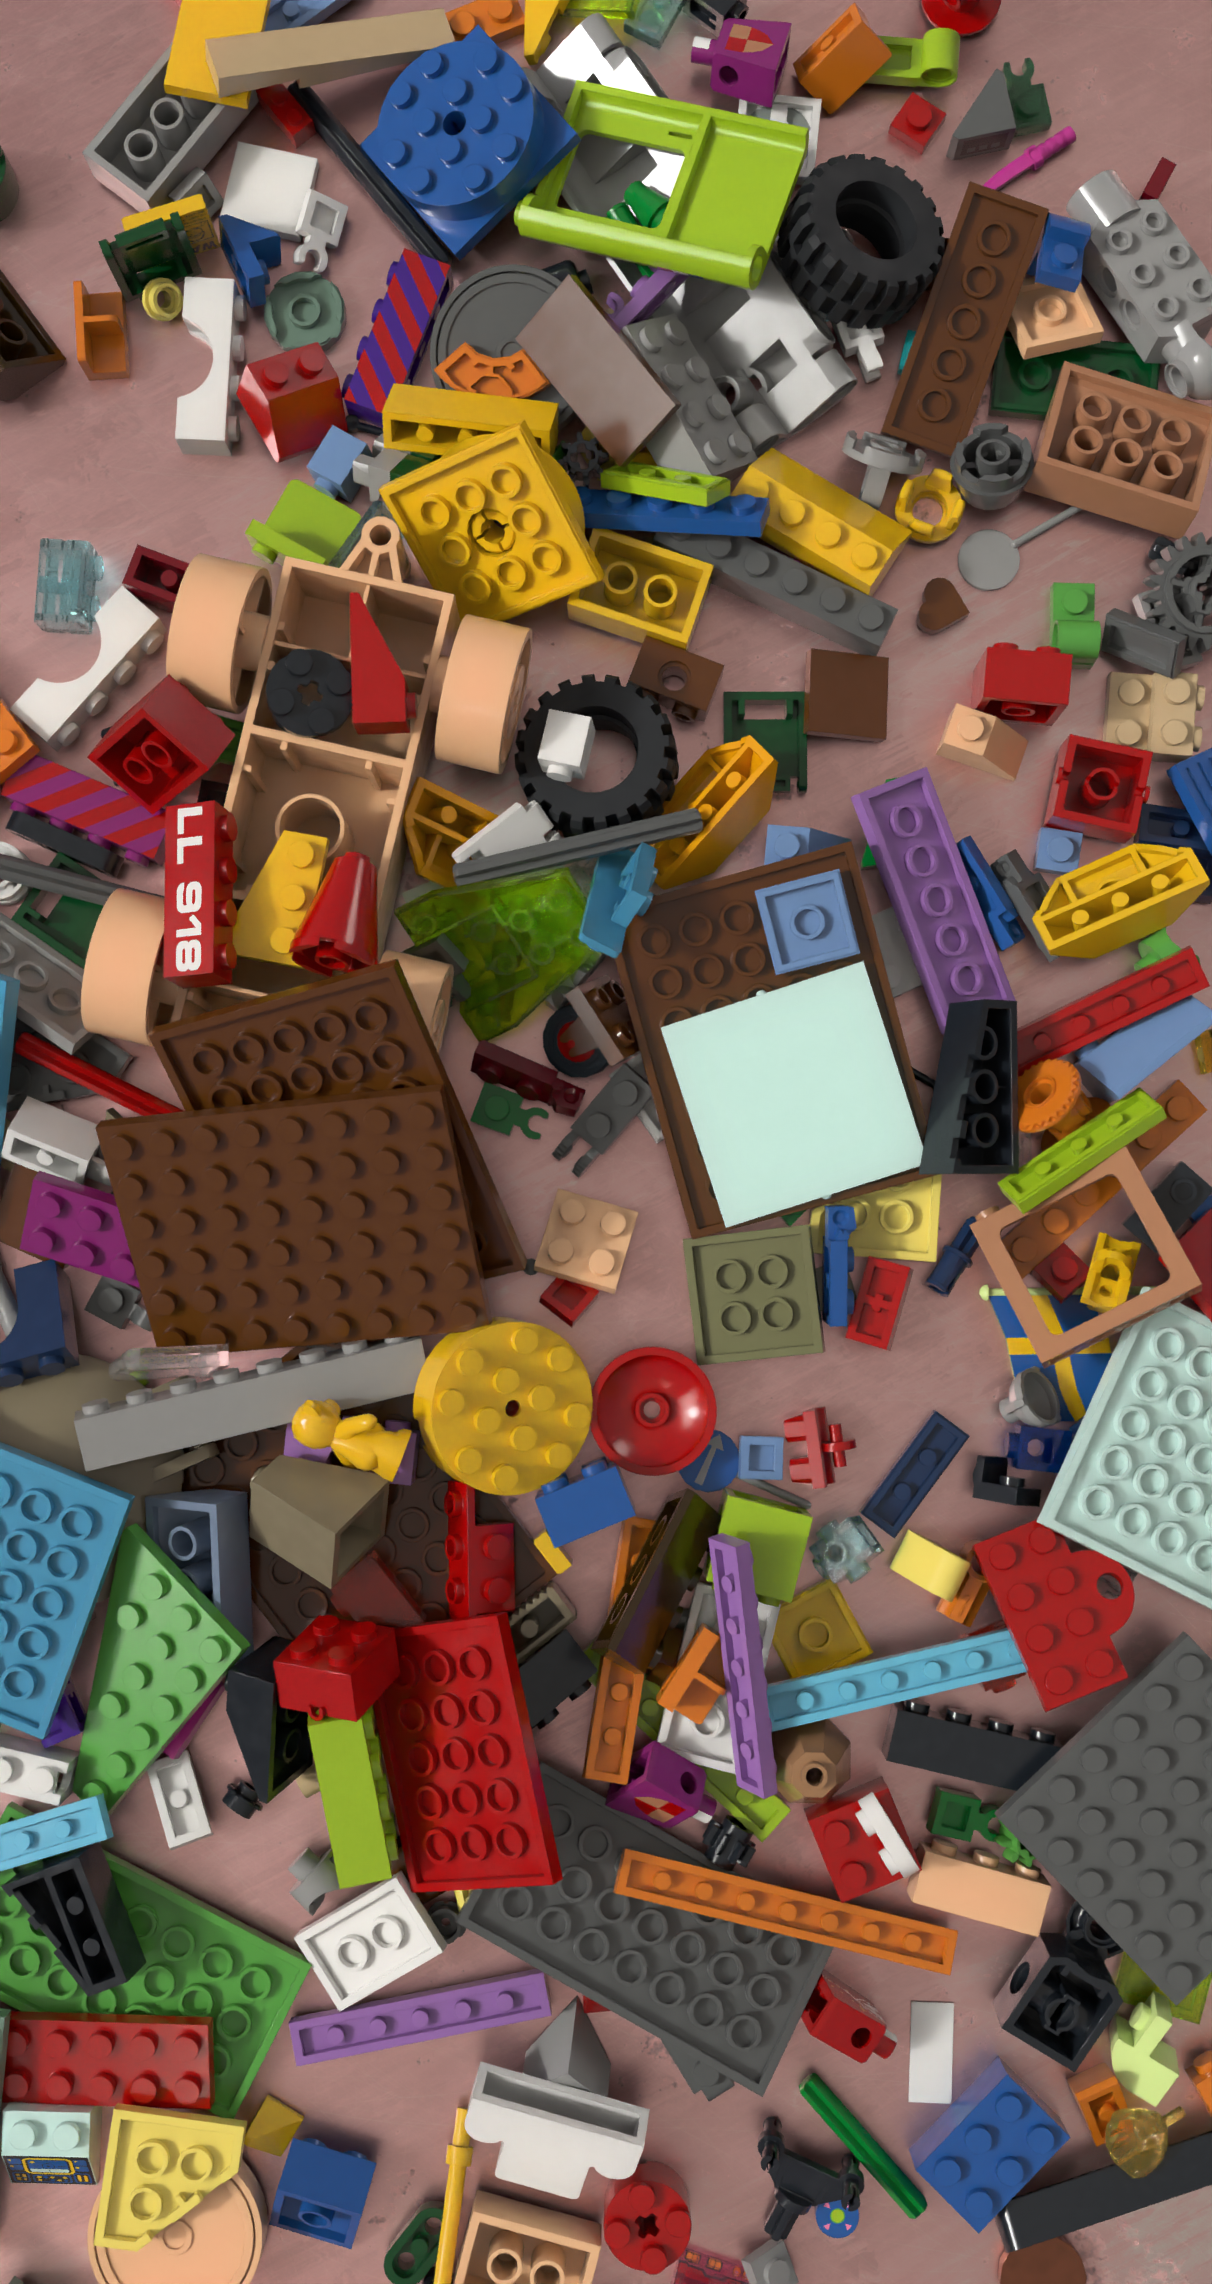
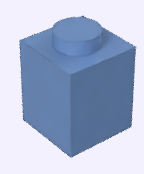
[306,425,372,503]

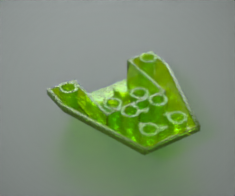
[394,867,596,1042]

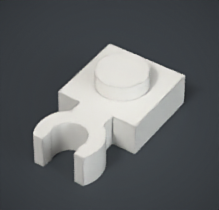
[293,189,349,274]

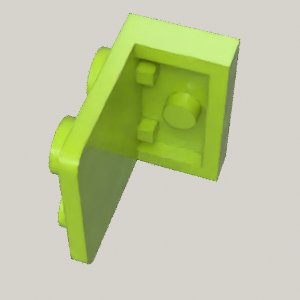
[245,479,362,568]

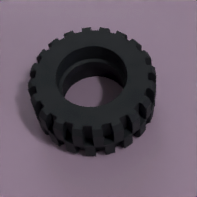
[777,154,945,329]
[514,674,679,838]

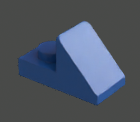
[218,214,281,308]

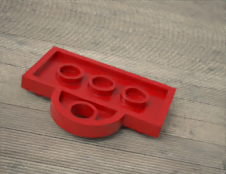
[972,1519,1135,1713]

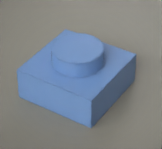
[1033,827,1083,875]
[738,1435,784,1480]

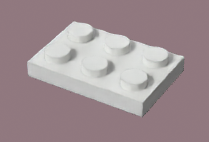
[294,1871,448,2012]

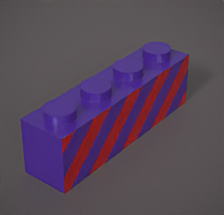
[341,248,453,428]

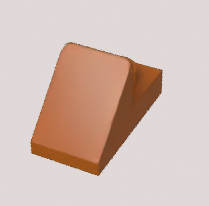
[1067,2063,1136,2147]

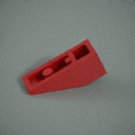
[350,592,418,735]

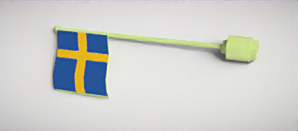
[979,1284,1157,1421]

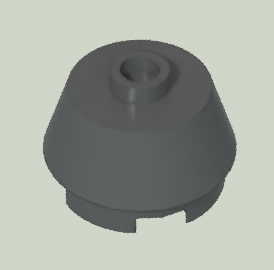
[950,423,1034,510]

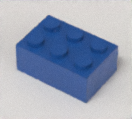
[909,2056,1071,2234]

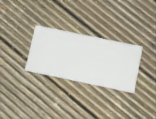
[908,2001,954,2104]

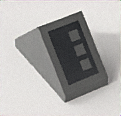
[946,68,1016,160]

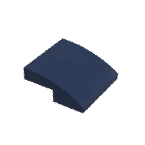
[1133,803,1212,904]

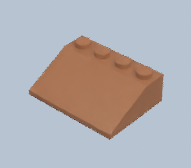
[1023,361,1212,539]

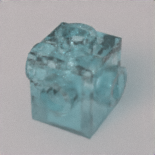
[809,1515,885,1584]

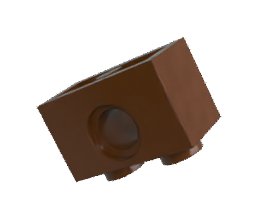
[628,635,724,722]

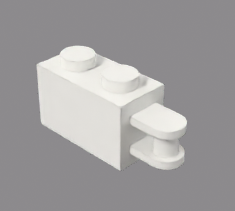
[1,1096,111,1186]

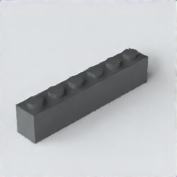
[653,532,898,656]

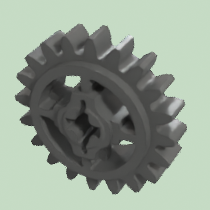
[1141,532,1212,653]

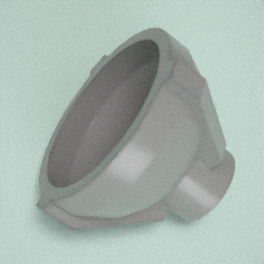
[999,1366,1062,1427]

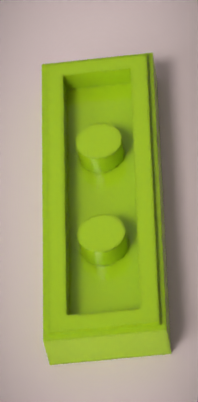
[600,461,730,507]

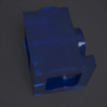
[1004,1424,1072,1473]

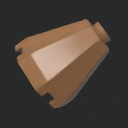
[771,1719,851,1803]

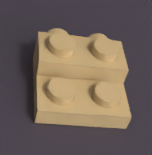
[1103,671,1205,763]

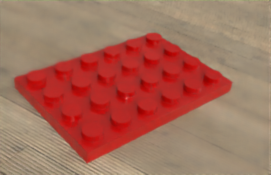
[373,1612,563,1893]

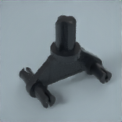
[757,2116,864,2241]

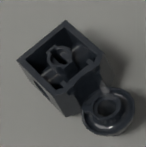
[993,1901,1124,2072]

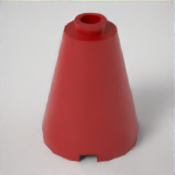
[289,852,378,977]

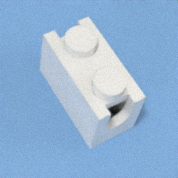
[0,1733,79,1806]

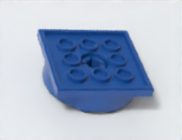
[360,25,582,261]

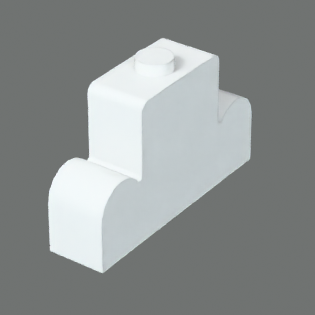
[465,2062,650,2199]

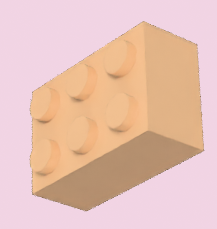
[453,2190,602,2284]

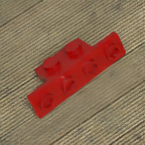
[444,1480,515,1619]

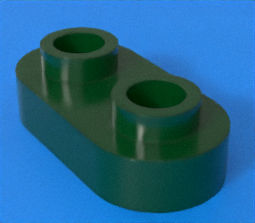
[384,2201,444,2284]

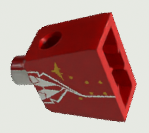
[801,1969,897,2063]

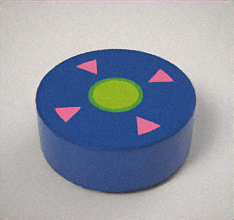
[815,2200,859,2238]

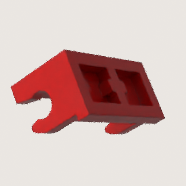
[845,1256,914,1351]

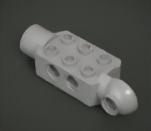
[1066,169,1212,400]

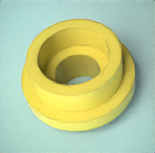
[142,277,183,321]

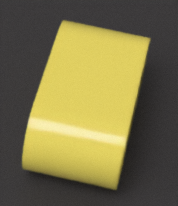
[889,1529,971,1602]

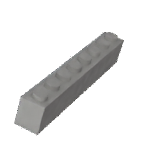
[74,1336,426,1472]

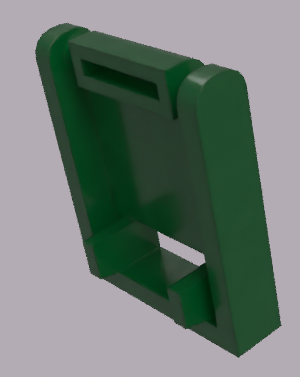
[98,211,203,302]
[723,691,807,793]
[11,852,104,969]

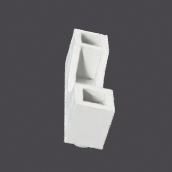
[175,277,247,456]
[10,586,167,751]

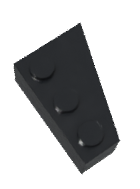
[1,1842,146,1997]

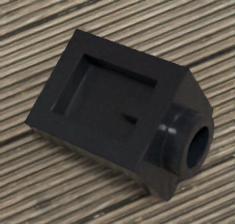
[683,0,749,38]
[972,1455,1041,1507]

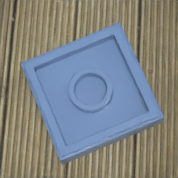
[755,869,860,975]

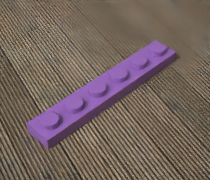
[708,1533,778,1799]
[289,1969,552,2067]

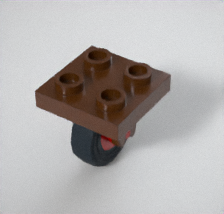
[543,975,640,1078]

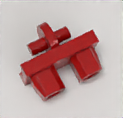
[783,1406,857,1489]

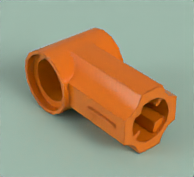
[936,1539,990,1627]

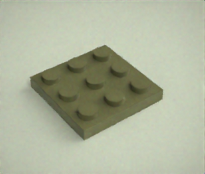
[683,1224,825,1365]

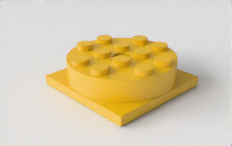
[378,419,605,622]

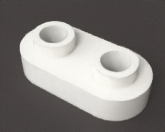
[855,1791,920,1879]

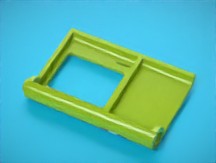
[514,80,809,291]

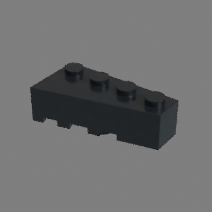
[918,999,1019,1175]

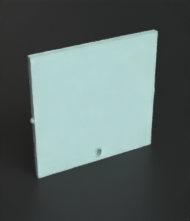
[661,961,923,1228]

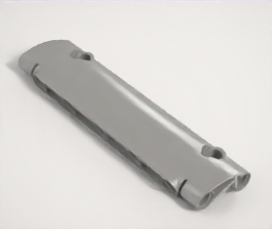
[521,13,858,457]

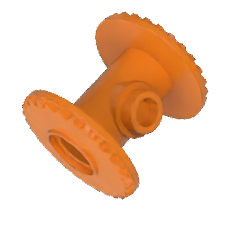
[1018,1058,1111,1152]

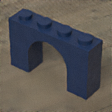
[0,1259,80,1387]

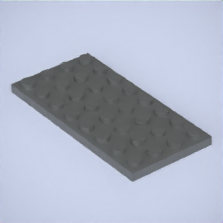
[455,1761,834,2097]

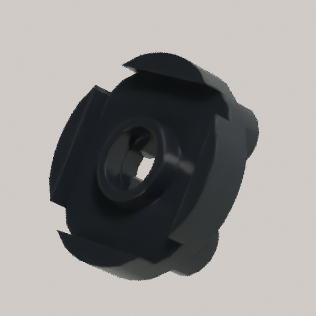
[265,649,352,739]

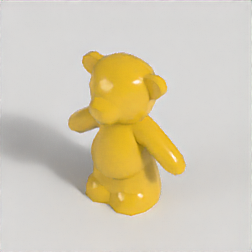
[292,1398,412,1482]

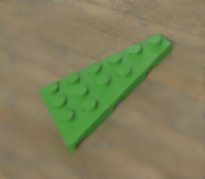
[72,1523,251,1816]

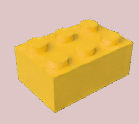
[567,528,714,651]

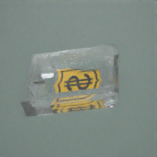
[109,1344,230,1383]

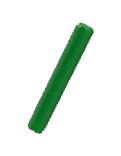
[799,2073,928,2219]

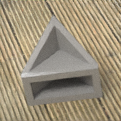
[523,1995,611,2097]

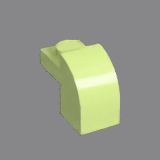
[1109,1990,1180,2107]

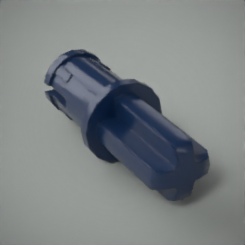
[925,1216,979,1297]

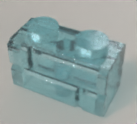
[34,538,104,635]

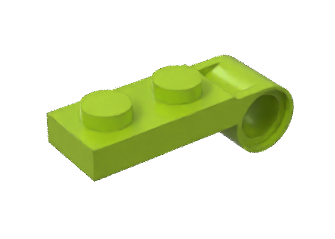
[865,28,960,88]

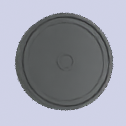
[430,264,577,431]

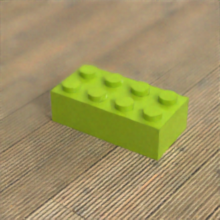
[307,1705,399,1889]

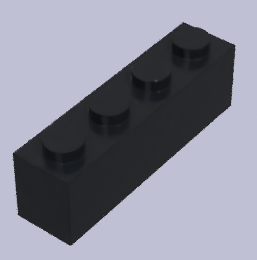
[881,1699,1064,1791]

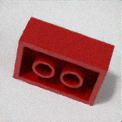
[87,674,235,815]

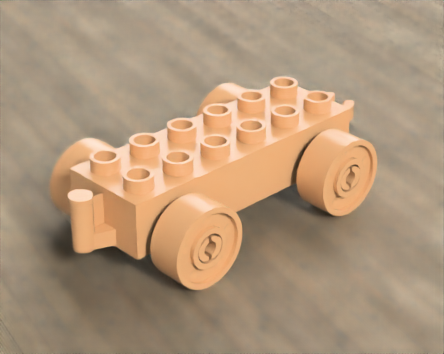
[81,516,533,1054]

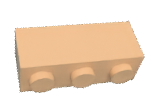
[907,1838,1052,1937]

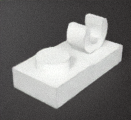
[147,1750,213,1850]

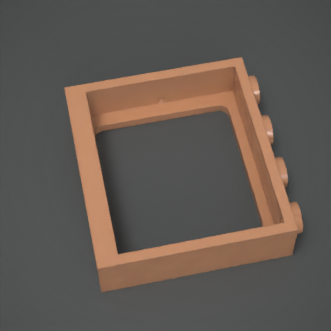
[969,1146,1202,1369]

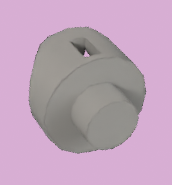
[288,1847,340,1916]

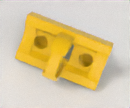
[1080,1232,1141,1313]

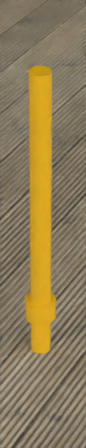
[433,2107,473,2284]

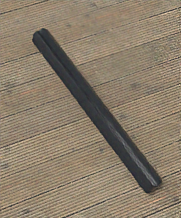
[287,80,453,266]

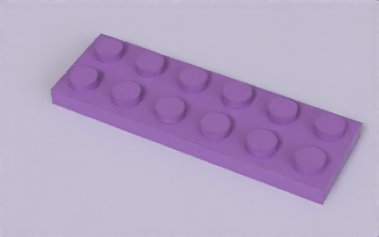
[851,767,1016,1035]

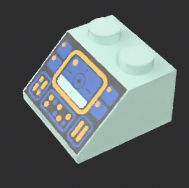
[1,2102,102,2185]

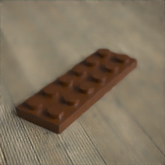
[880,181,1049,458]

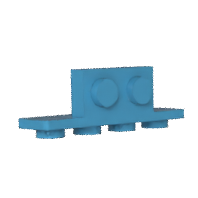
[578,842,658,959]

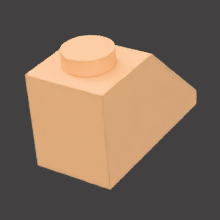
[936,703,1028,781]

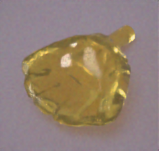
[1105,2106,1186,2179]

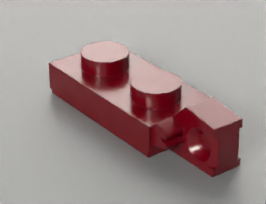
[470,1040,586,1117]

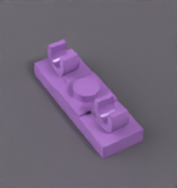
[606,267,689,330]

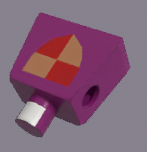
[691,18,792,108]
[605,1740,717,1828]

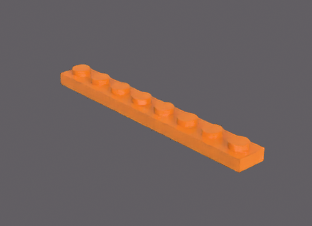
[613,1848,958,1975]

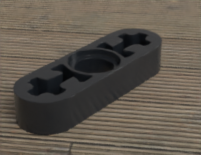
[5,810,124,878]

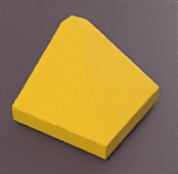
[244,2094,304,2157]

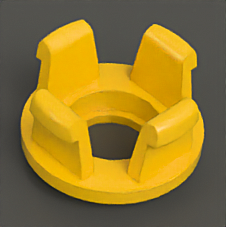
[894,468,965,544]

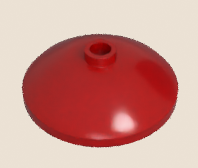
[590,1347,717,1476]

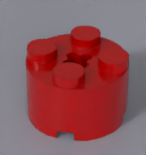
[604,2161,692,2275]

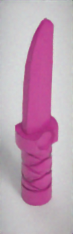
[983,126,1076,191]

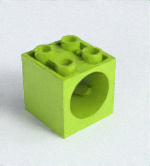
[703,1487,813,1607]

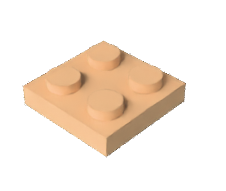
[1008,277,1104,360]
[533,1188,639,1294]

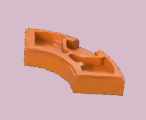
[434,342,552,399]

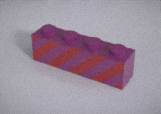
[0,755,166,868]

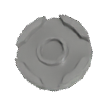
[842,430,927,510]

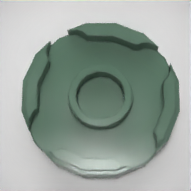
[264,271,346,351]

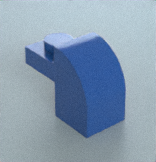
[1026,212,1091,293]

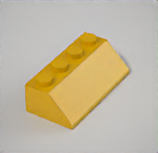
[730,447,913,597]

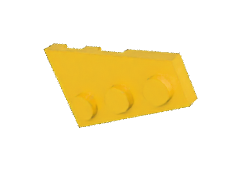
[233,830,330,970]

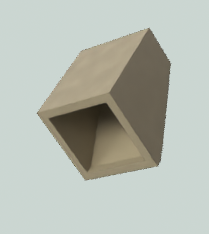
[249,1455,390,1589]

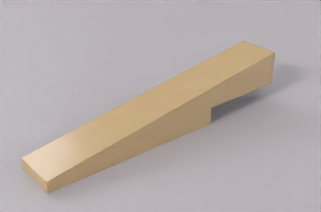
[205,8,455,98]

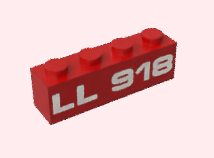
[163,800,238,989]

